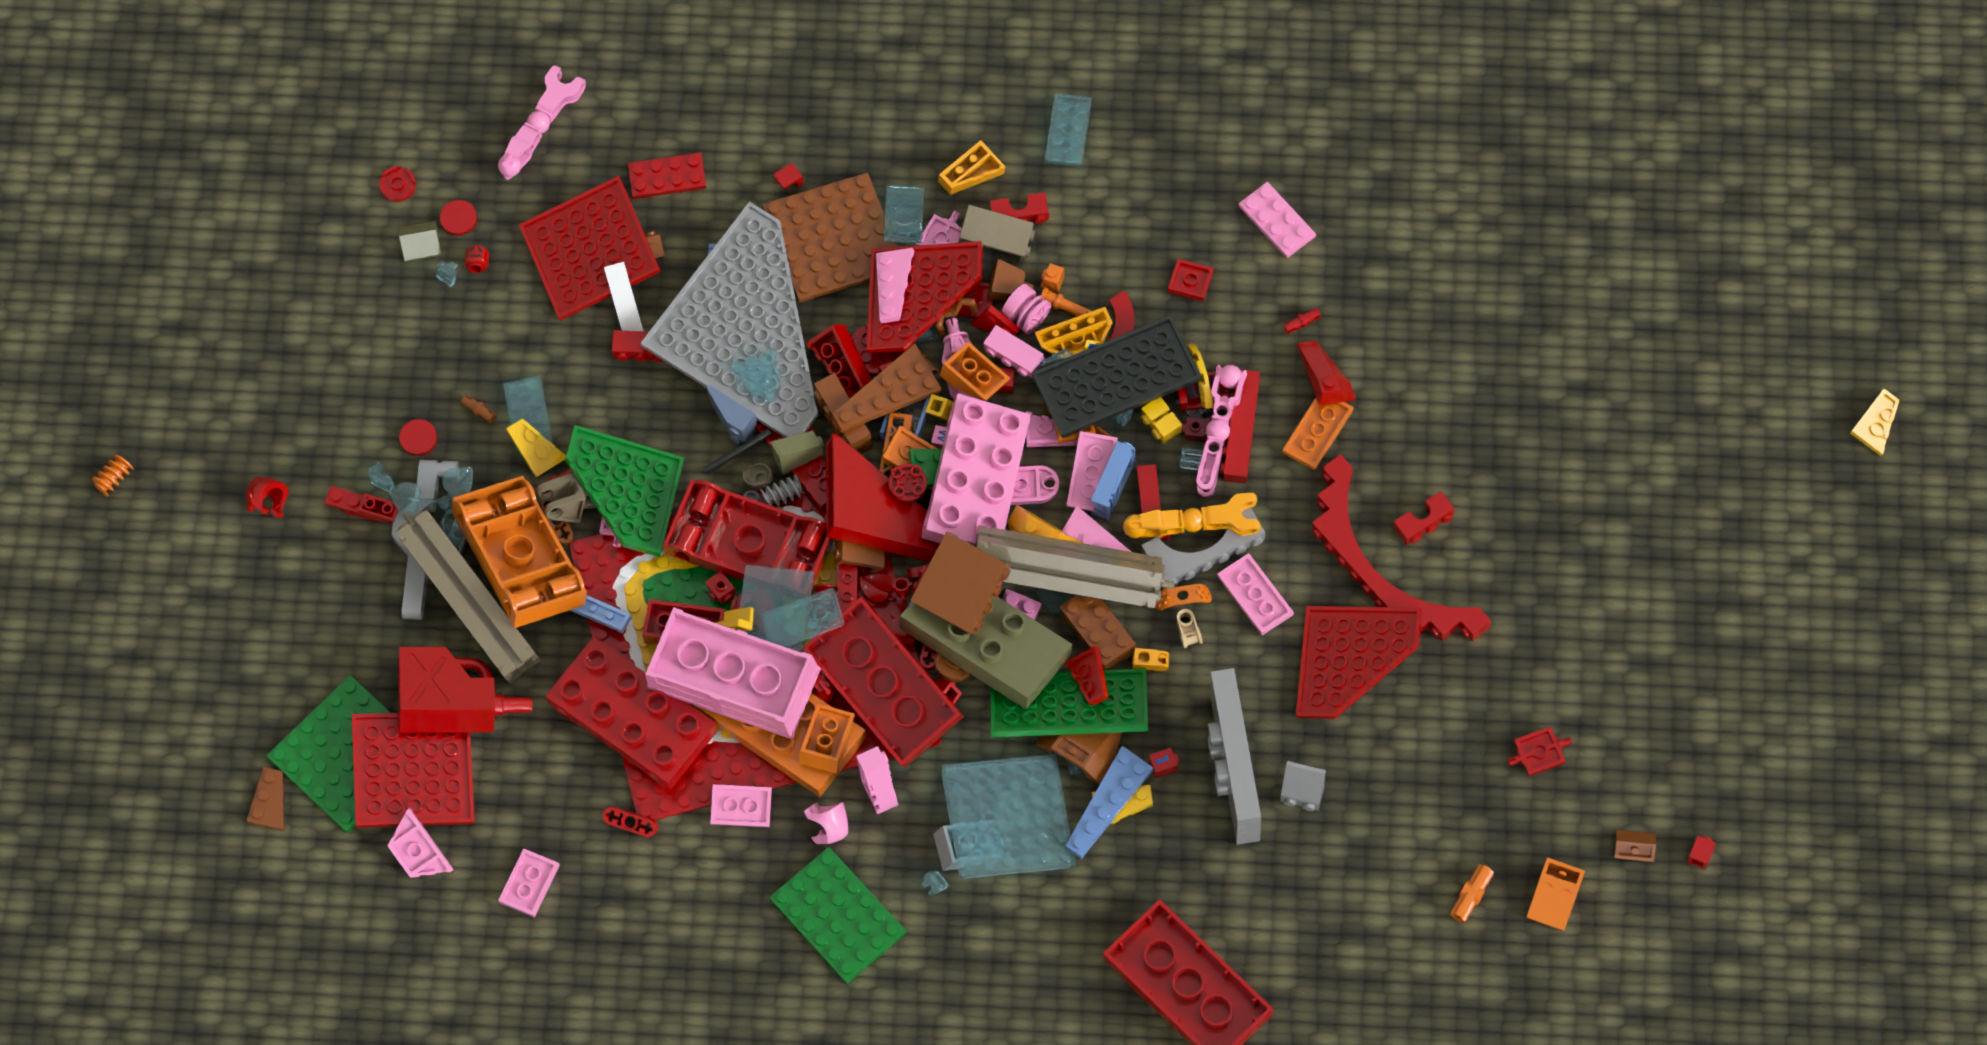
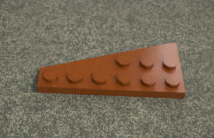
[832,344,941,433]

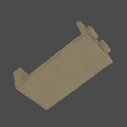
[958,205,1035,263]

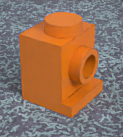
[1040,263,1065,293]

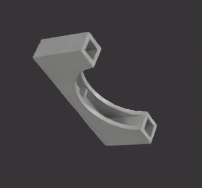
[1141,502,1265,589]

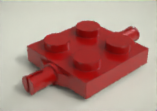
[1507,726,1572,777]

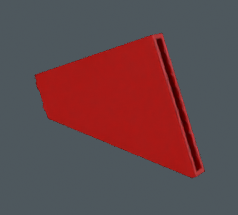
[826,434,940,562]

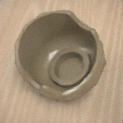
[742,463,773,491]

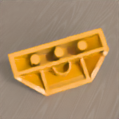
[1035,307,1112,359]
[1007,505,1082,543]

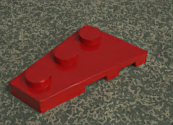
[1065,646,1109,706]

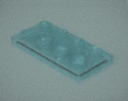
[1045,93,1092,167]
[503,376,554,454]
[760,588,845,647]

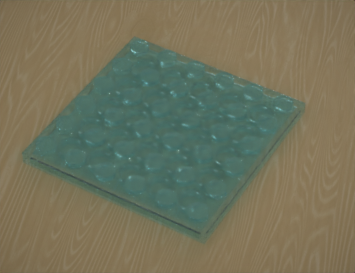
[941,754,1076,879]

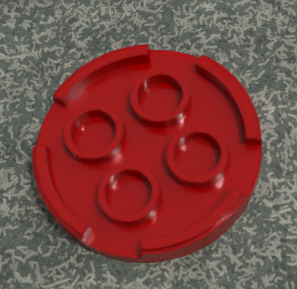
[851,323,905,376]

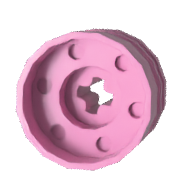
[1002,284,1051,335]

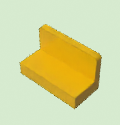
[715,607,754,632]

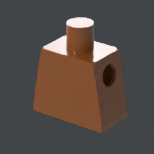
[987,259,1033,301]

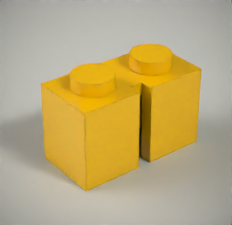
[1140,398,1182,444]

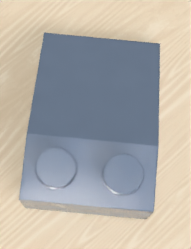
[707,385,758,444]

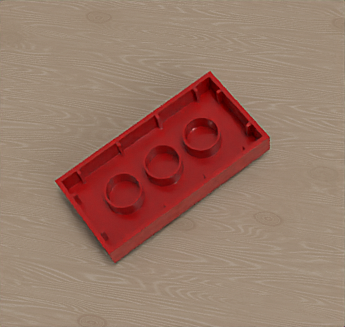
[803,597,964,768]
[1103,899,1273,1045]

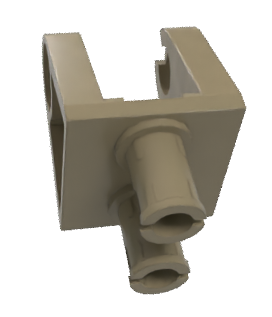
[537,473,596,523]

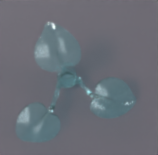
[390,467,473,550]

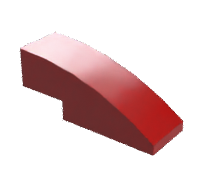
[1137,464,1161,514]

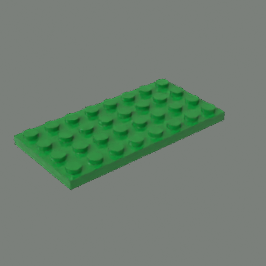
[991,668,1148,737]

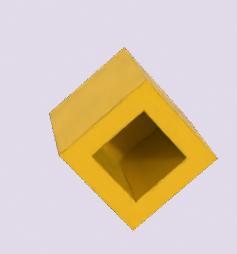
[925,394,953,421]

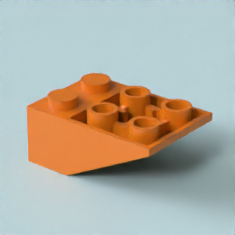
[1526,857,1585,931]

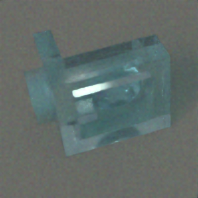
[368,461,394,493]

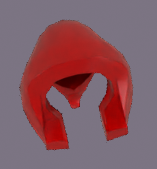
[246,476,289,518]

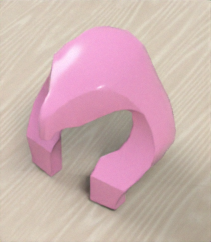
[804,802,848,844]

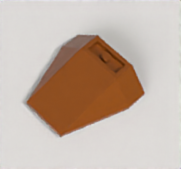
[1036,732,1123,785]

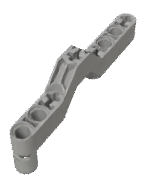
[392,460,459,620]

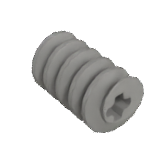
[760,474,803,507]

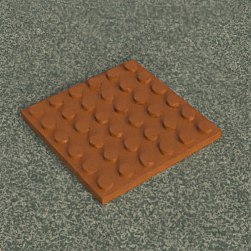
[762,173,897,303]

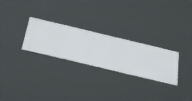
[604,262,643,331]

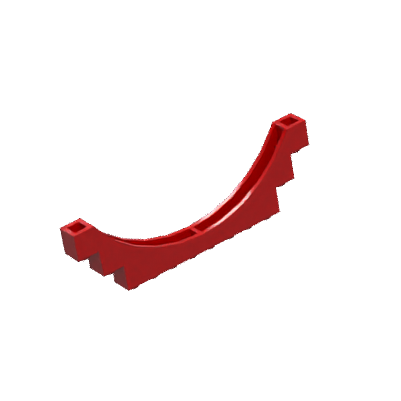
[1311,454,1491,642]

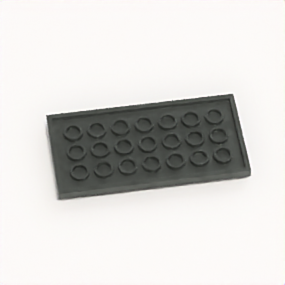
[1032,315,1202,438]

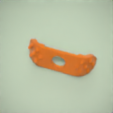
[1155,584,1212,611]

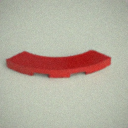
[1108,290,1135,341]

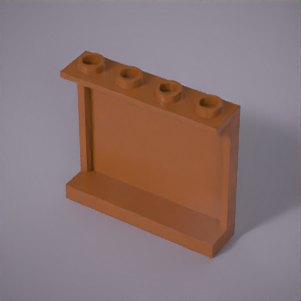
[910,532,1011,634]

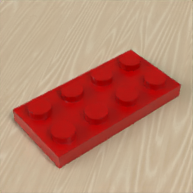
[628,152,707,199]

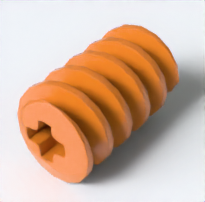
[92,454,134,497]

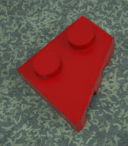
[971,305,1020,336]

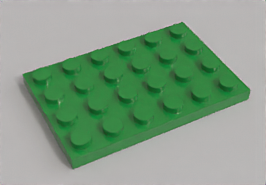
[769,847,907,984]

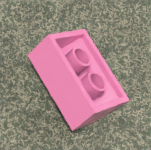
[983,325,1046,378]

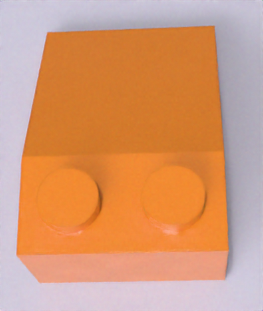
[940,342,1010,401]
[799,703,855,774]

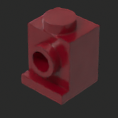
[1182,417,1210,443]

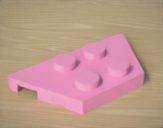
[388,808,453,878]

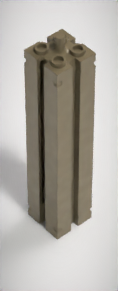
[396,509,541,683]
[975,525,1174,608]

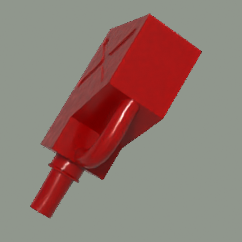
[398,647,532,733]

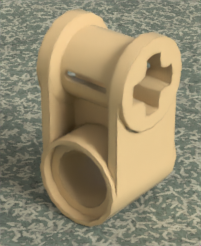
[1177,609,1203,649]

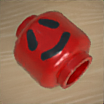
[464,245,490,273]

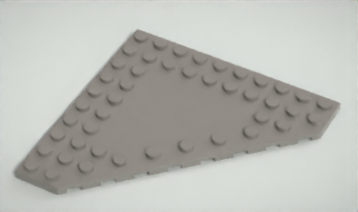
[640,201,818,438]

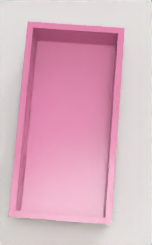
[645,607,821,739]

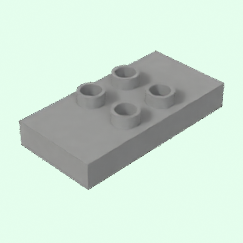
[1208,668,1261,845]

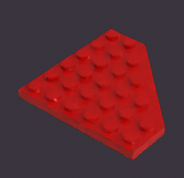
[866,241,983,353]
[1296,606,1422,719]

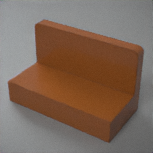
[1614,830,1656,862]

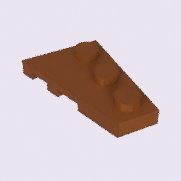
[247,767,285,832]

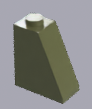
[770,431,824,475]

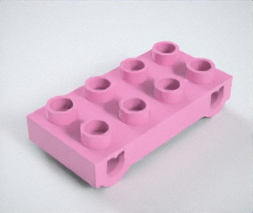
[921,394,1031,546]

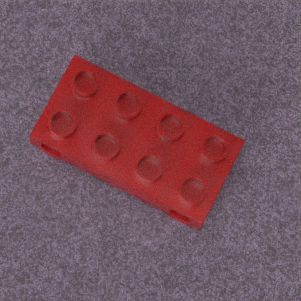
[663,479,834,603]
[545,637,718,790]

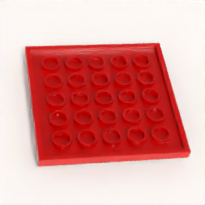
[519,176,661,321]
[351,713,474,828]

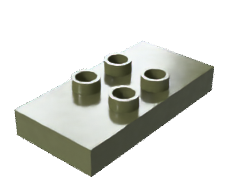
[899,596,1072,709]

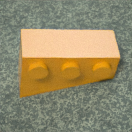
[938,140,1006,195]

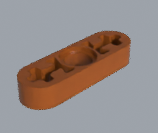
[541,500,574,546]

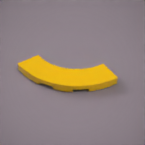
[1187,343,1213,409]

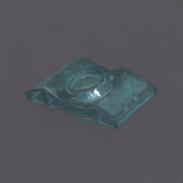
[884,186,924,243]

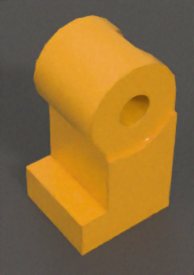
[1132,648,1169,671]

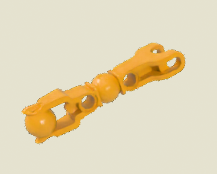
[1123,493,1261,539]

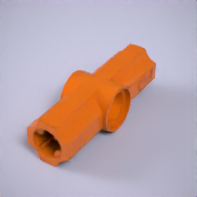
[1450,864,1494,923]

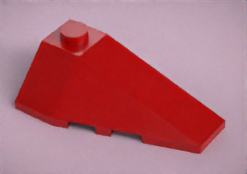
[1297,340,1356,406]

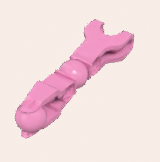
[498,65,586,180]
[1196,365,1247,498]

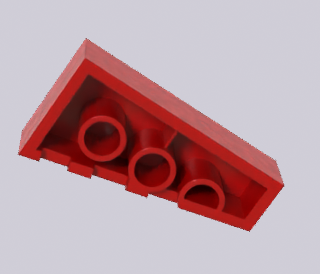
[805,324,872,398]

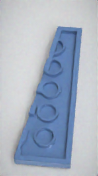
[1066,746,1153,859]

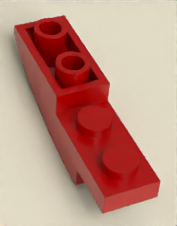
[324,486,401,522]

